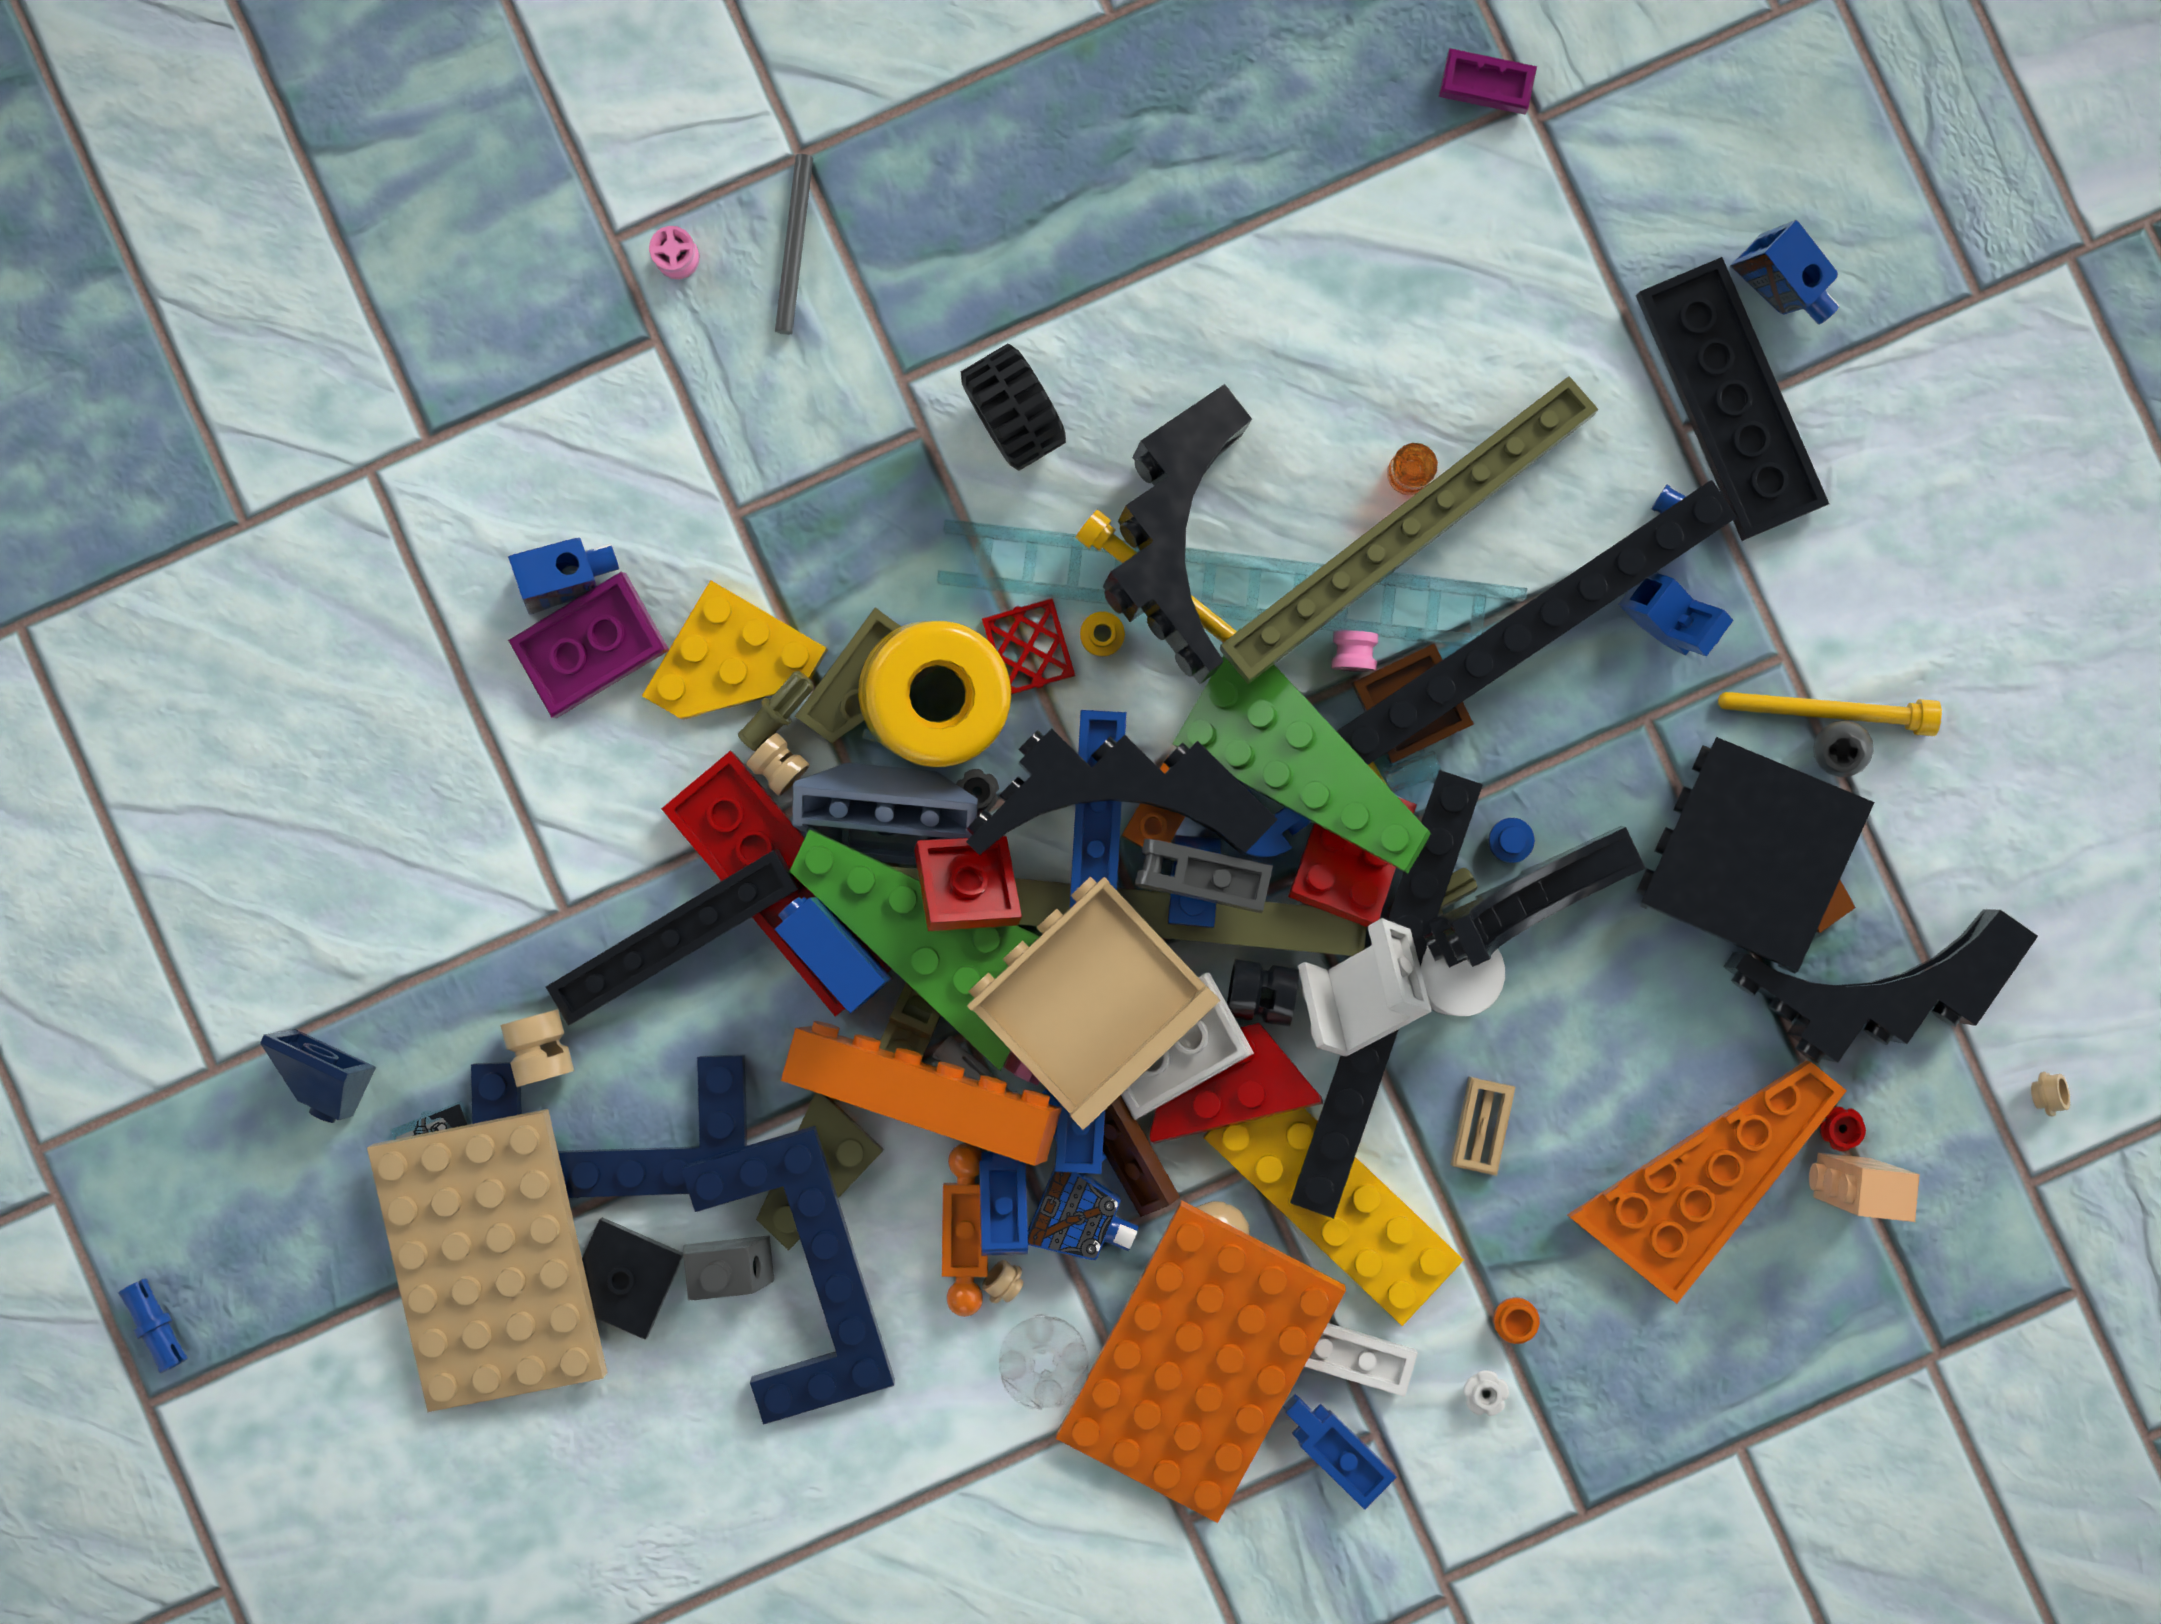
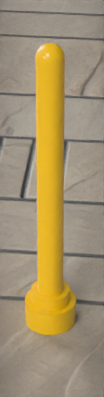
[1075,509,1238,643]
[1718,692,1942,736]

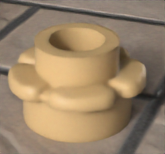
[2031,1072,2070,1117]
[982,1260,1023,1303]

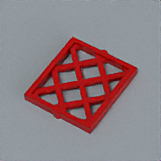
[982,598,1075,695]

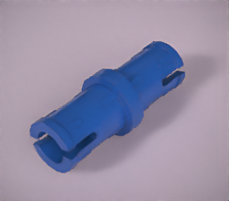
[118,1278,188,1373]

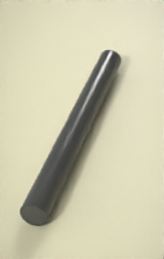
[775,154,813,335]

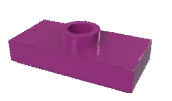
[1438,48,1537,115]

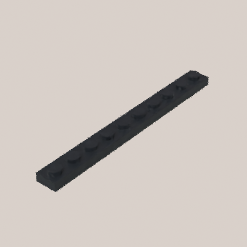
[1337,480,1737,765]
[1290,770,1483,1219]

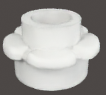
[1463,1371,1509,1416]

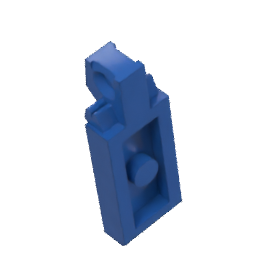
[979,1152,1028,1256]
[1282,1394,1397,1510]

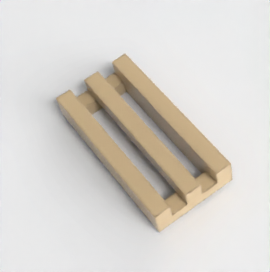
[1450,1076,1515,1176]

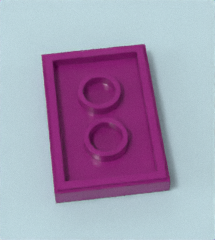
[508,571,669,718]

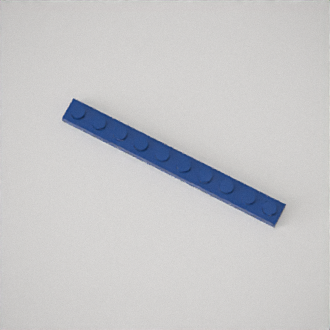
[1055,710,1127,1174]

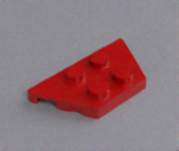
[1150,1023,1323,1144]

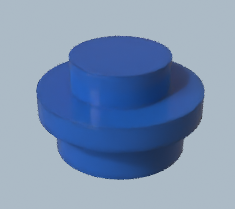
[1488,818,1535,863]

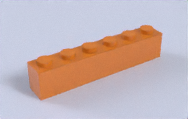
[780,1021,1062,1166]

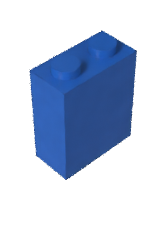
[775,897,893,1013]

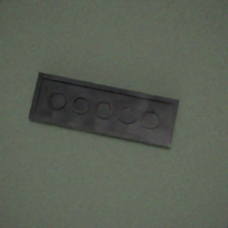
[1636,257,1830,541]

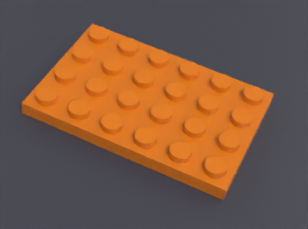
[1056,1200,1346,1523]

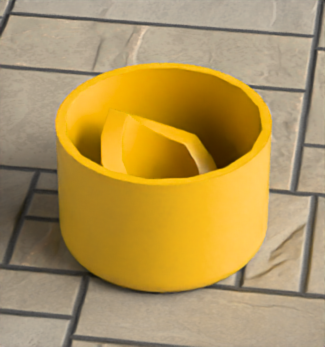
[858,621,1011,767]

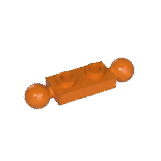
[942,1143,988,1317]

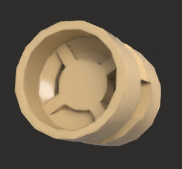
[500,1009,574,1087]

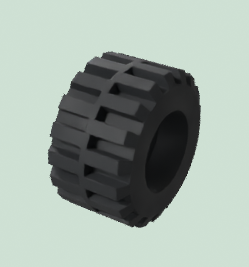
[961,343,1066,471]

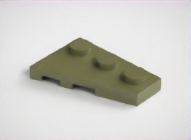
[795,607,941,743]
[756,1092,884,1251]

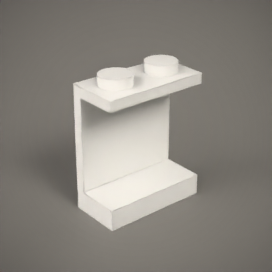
[1298,918,1432,1057]

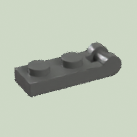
[1134,839,1273,914]

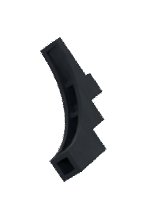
[1102,384,1252,684]
[966,728,1278,855]
[1423,826,1646,968]
[1723,909,2038,1063]

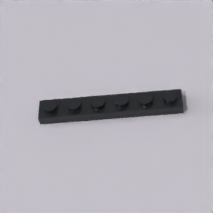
[546,849,801,1026]

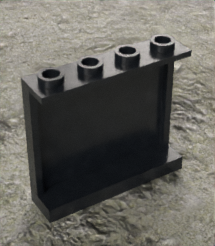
[1636,737,1875,974]

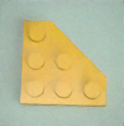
[642,580,828,720]

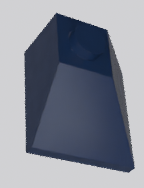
[260,1029,376,1123]

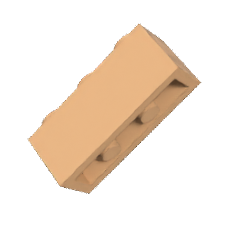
[1809,1152,1920,1222]

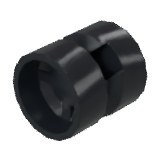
[1227,959,1299,1027]

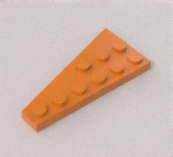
[1567,1061,1847,1304]

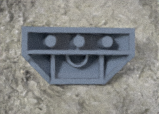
[792,763,978,865]

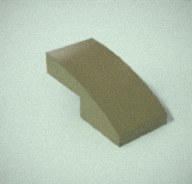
[880,982,942,1058]

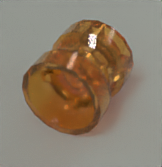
[1387,443,1438,495]

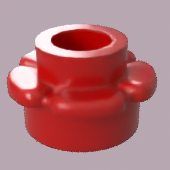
[1820,1106,1866,1152]

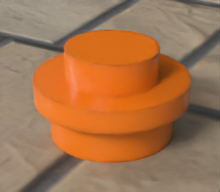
[1493,1297,1540,1344]

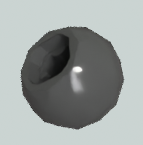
[1813,720,1874,777]

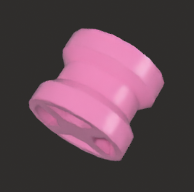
[649,226,700,280]
[1331,630,1379,672]

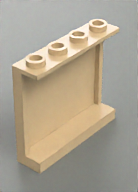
[967,877,1221,1130]

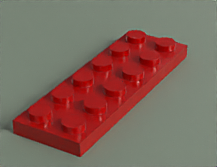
[661,750,892,1017]

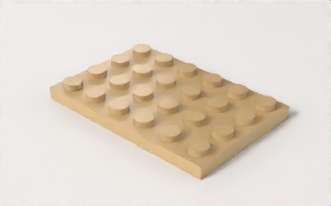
[367,1109,608,1412]

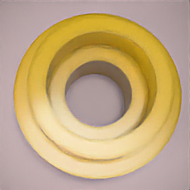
[1080,611,1125,657]

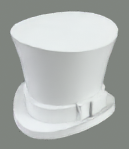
[1420,946,1505,1016]

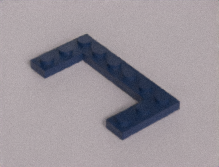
[471,1055,747,1198]
[681,1126,895,1425]

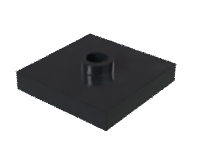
[582,1217,684,1340]

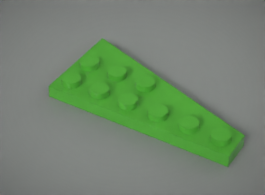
[1172,628,1431,874]
[790,829,1040,1071]

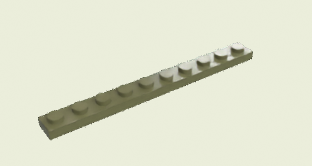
[1219,376,1598,684]

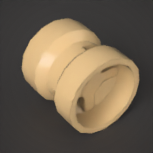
[746,733,810,796]

